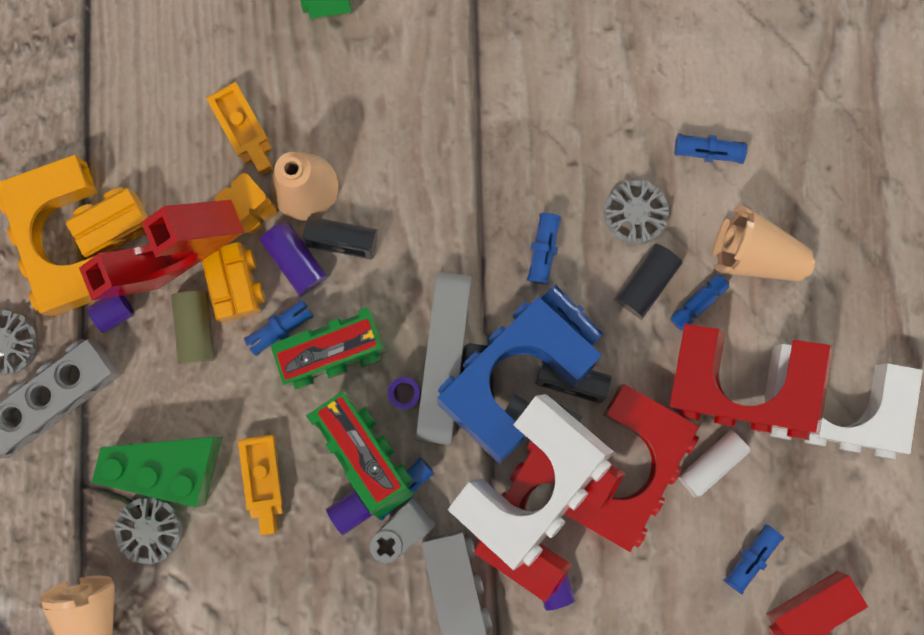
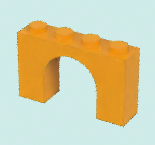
[0,155,109,317]

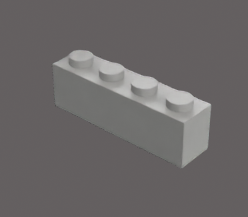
[421,530,493,635]

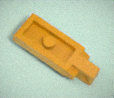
[206,81,274,177]
[238,434,284,536]

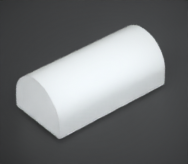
[678,430,751,497]

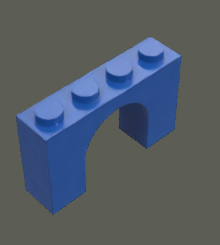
[437,297,602,464]

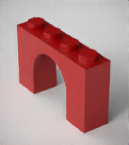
[79,199,245,301]
[670,324,834,440]
[564,384,699,552]
[473,441,626,602]
[766,571,868,635]

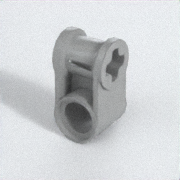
[370,498,437,563]

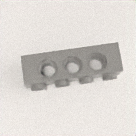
[0,339,122,459]

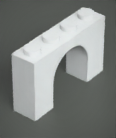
[764,344,923,460]
[447,394,614,570]

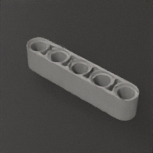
[416,272,472,445]

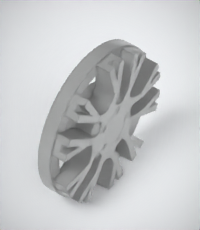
[604,180,669,245]
[0,310,39,375]
[114,497,182,564]

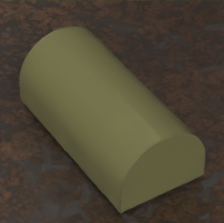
[171,291,215,365]

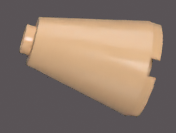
[270,152,339,221]
[712,205,816,281]
[40,575,115,635]

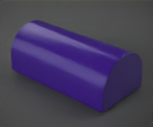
[260,221,329,297]

